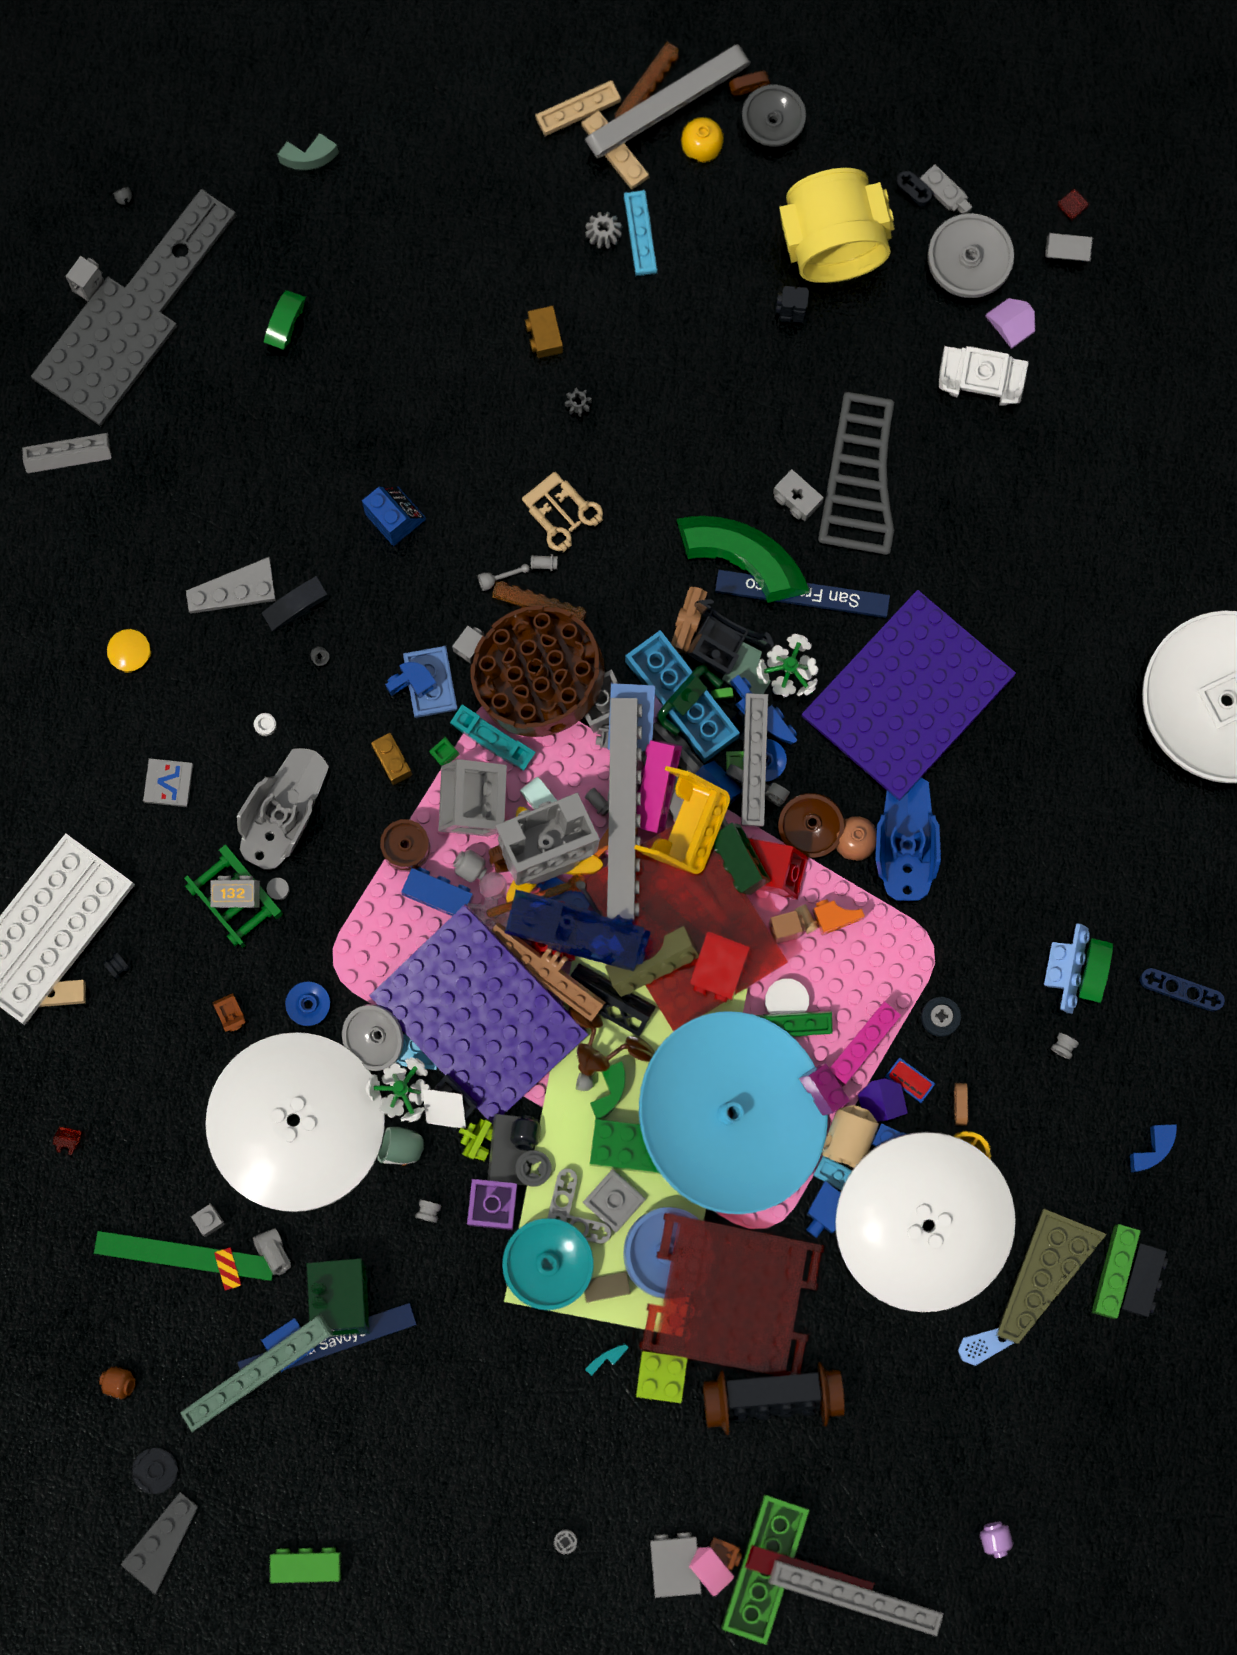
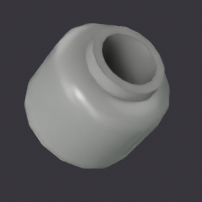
[453,850,487,883]

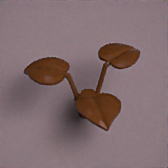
[568,1005,655,1076]

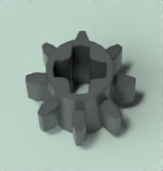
[565,388,592,416]

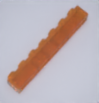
[615,42,679,119]
[492,581,587,622]

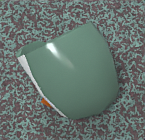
[377,1126,424,1166]

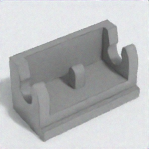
[1046,233,1092,262]

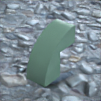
[277,133,338,170]

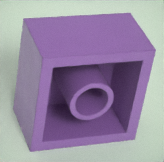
[467,1179,518,1230]

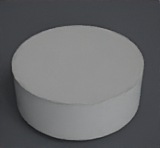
[267,878,289,901]

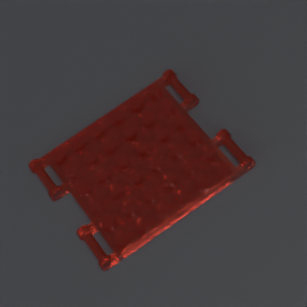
[639,1213,825,1376]

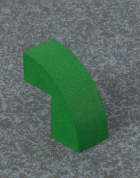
[264,290,306,349]
[1079,938,1113,1003]
[590,1061,625,1120]

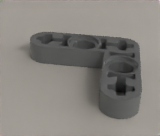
[725,764,790,806]

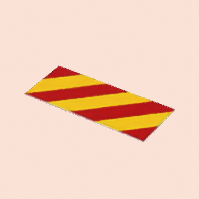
[214,1248,241,1290]

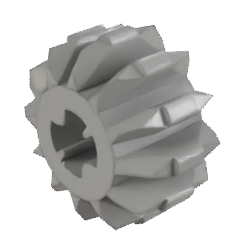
[586,212,621,249]

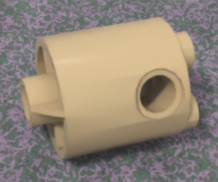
[822,1105,879,1168]

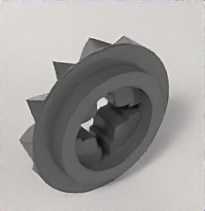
[515,1150,551,1187]

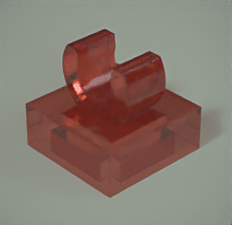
[53,1127,81,1155]

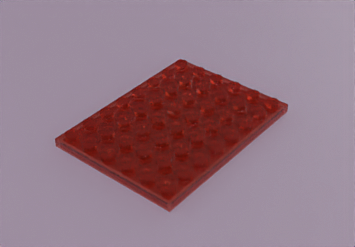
[583,825,788,1031]

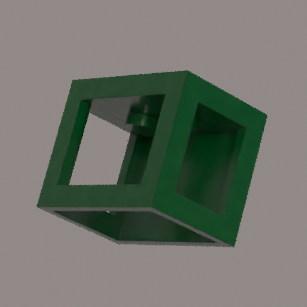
[307,1259,370,1337]

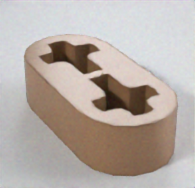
[954,1083,968,1126]

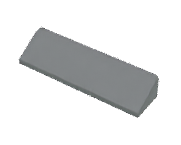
[22,433,111,473]

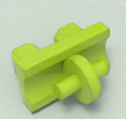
[459,1119,493,1161]

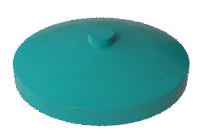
[503,1218,593,1310]

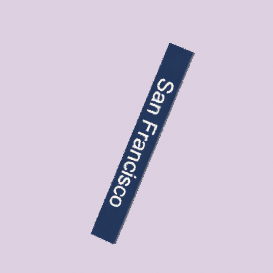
[715,570,890,618]

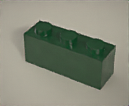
[713,823,771,895]

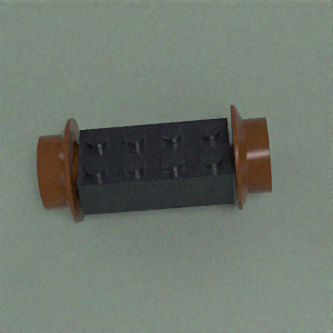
[703,1362,844,1435]

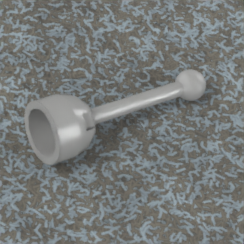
[478,564,530,591]

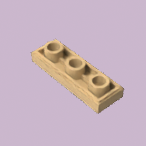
[39,980,86,1007]

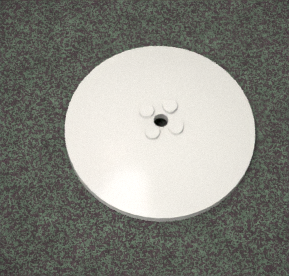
[206,1033,385,1212]

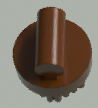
[489,845,509,873]

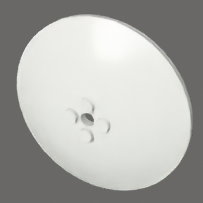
[1142,611,1237,783]
[835,1132,1015,1312]

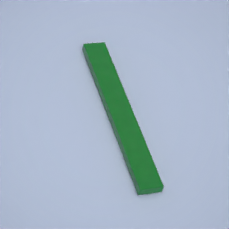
[94,1231,273,1281]

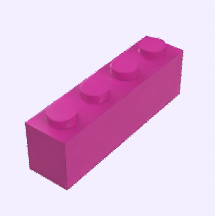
[637,740,682,833]
[829,1001,901,1087]

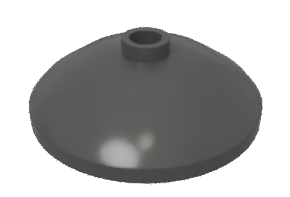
[742,85,806,146]

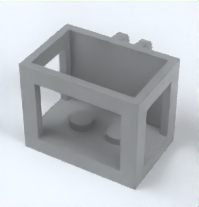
[438,759,507,837]

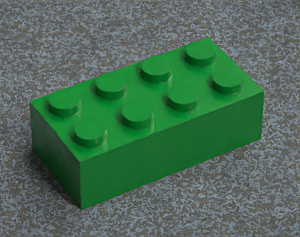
[590,1119,661,1175]

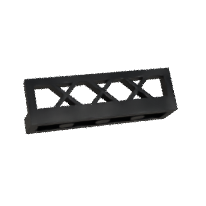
[570,963,656,1037]

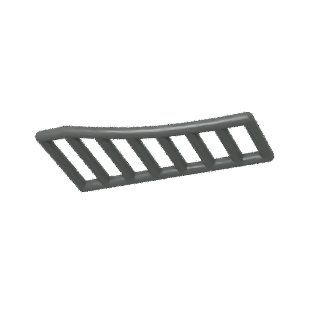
[818,392,894,554]

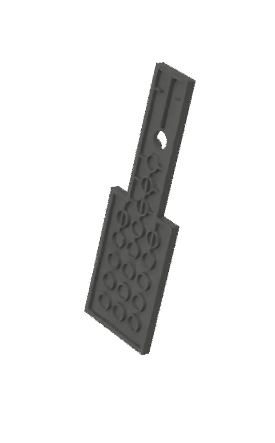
[31,189,236,426]

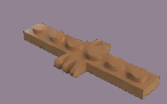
[491,923,606,1022]

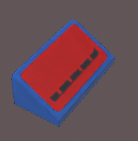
[885,1058,935,1103]

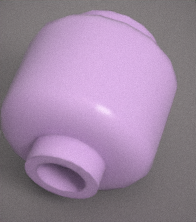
[980,1522,1013,1558]

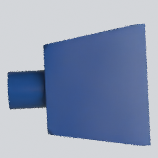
[806,1181,840,1238]

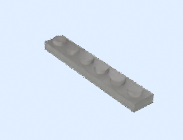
[741,693,768,827]

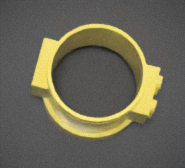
[779,168,894,283]

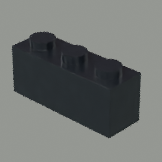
[1120,1243,1168,1317]

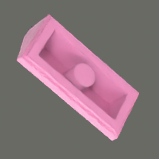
[689,1548,734,1596]

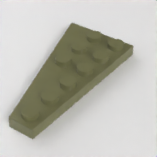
[996,1209,1107,1344]

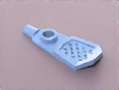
[958,1329,1013,1366]

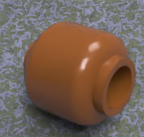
[99,1366,135,1399]

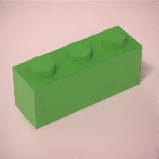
[270,1548,341,1583]

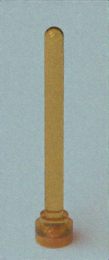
[486,873,587,917]

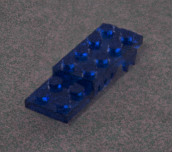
[505,890,651,971]

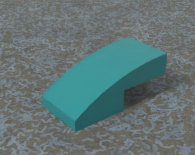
[585,1345,629,1376]

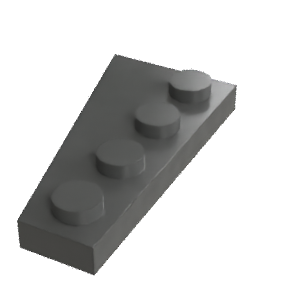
[121,1492,198,1594]

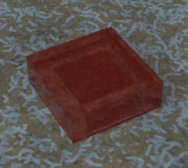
[1058,189,1088,219]

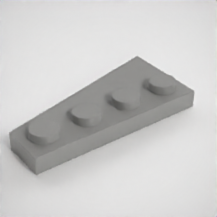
[186,557,276,613]

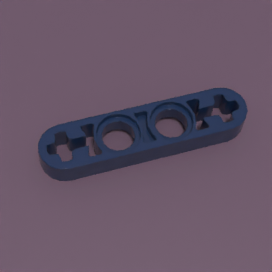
[1140,968,1225,1012]

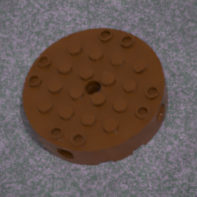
[471,605,605,737]

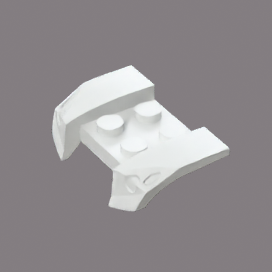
[939,346,1028,405]

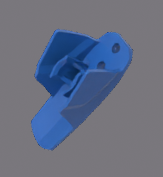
[876,778,941,901]

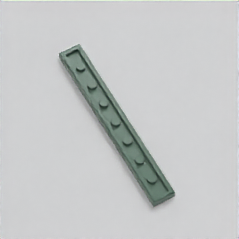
[180,1315,333,1432]

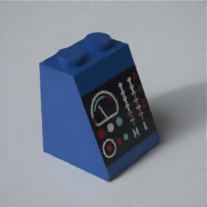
[362,486,426,546]

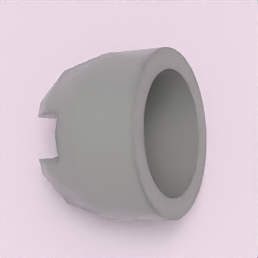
[576,1072,593,1091]

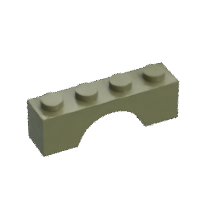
[605,926,699,997]

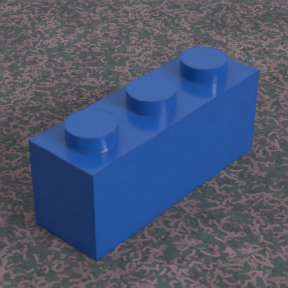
[401,867,473,916]

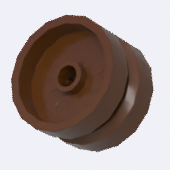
[380,819,430,872]

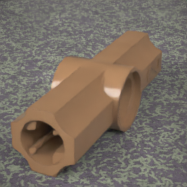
[671,587,707,654]

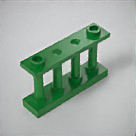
[184,844,283,948]

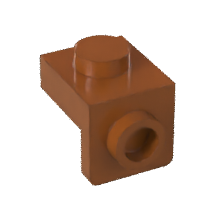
[213,993,245,1031]
[709,1537,742,1570]

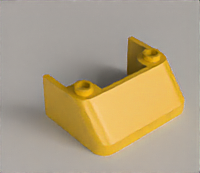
[634,766,730,874]

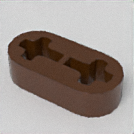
[729,71,770,95]

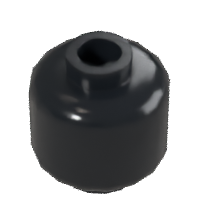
[510,1116,541,1151]

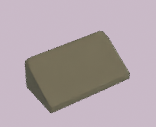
[584,1272,631,1303]

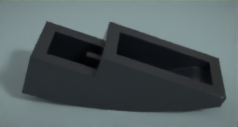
[262,576,328,632]

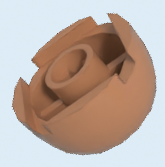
[836,816,877,861]

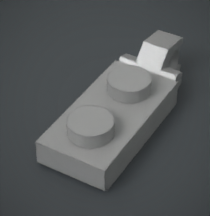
[920,165,972,214]

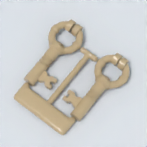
[522,472,603,552]

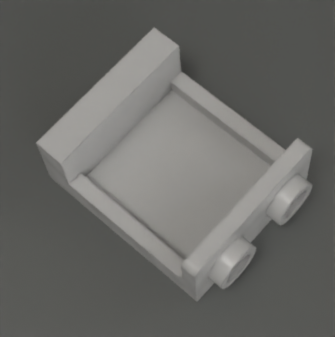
[650,1532,701,1598]

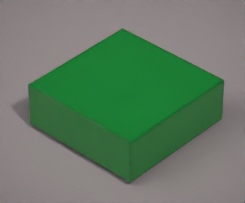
[429,737,460,766]

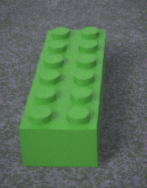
[722,1494,809,1644]

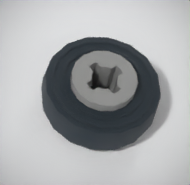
[921,997,961,1037]

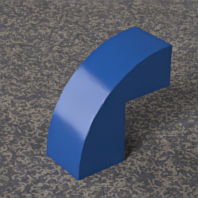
[1130,1125,1176,1173]

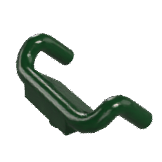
[657,665,724,737]

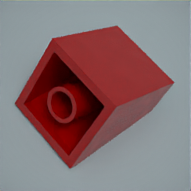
[748,838,808,900]
[690,932,751,1003]

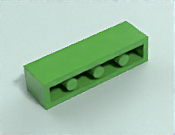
[1092,1224,1140,1319]

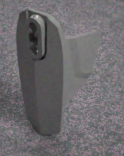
[237,748,329,870]

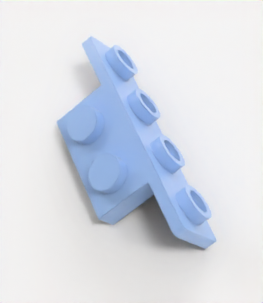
[1044,923,1090,1014]

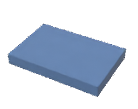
[403,646,457,718]
[608,683,655,752]

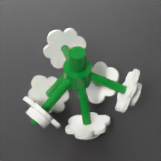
[756,634,818,697]
[366,1057,430,1122]

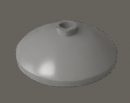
[342,1004,404,1071]

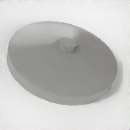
[928,214,1014,298]

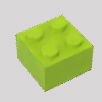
[636,1351,687,1403]

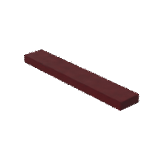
[745,1545,874,1591]

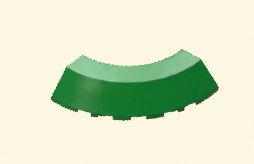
[677,516,810,603]

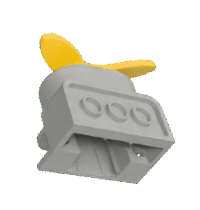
[495,792,603,906]

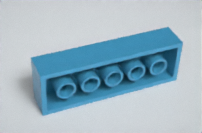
[625,630,740,763]

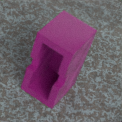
[799,1063,850,1116]

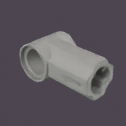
[253,1228,291,1275]

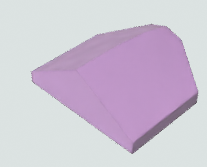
[986,298,1035,349]

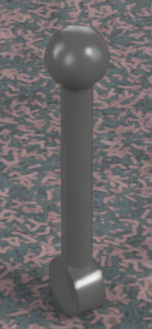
[576,880,603,918]

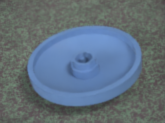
[623,1207,713,1299]

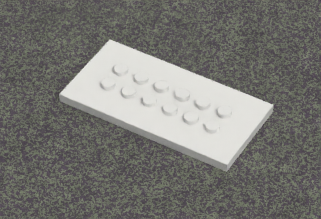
[0,833,135,1025]

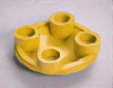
[107,629,151,673]

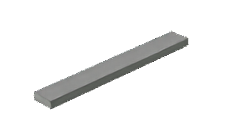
[768,1560,943,1636]

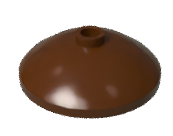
[778,793,845,858]

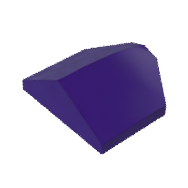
[857,1078,908,1122]

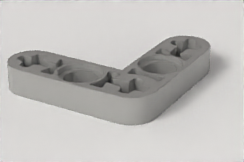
[548,1169,611,1244]

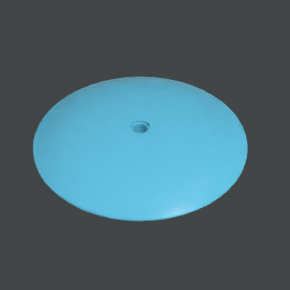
[639,1011,828,1214]

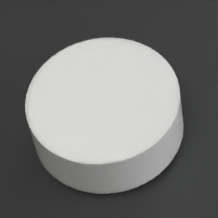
[254,713,276,736]

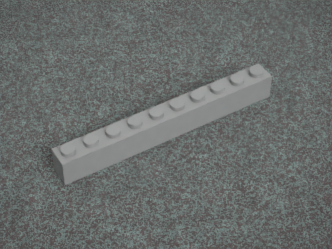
[607,698,642,922]

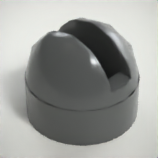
[113,187,132,205]
[310,646,329,666]

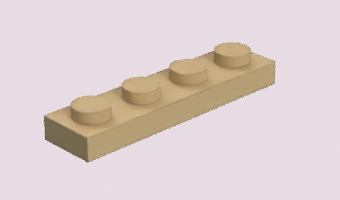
[536,80,621,136]
[582,111,649,190]

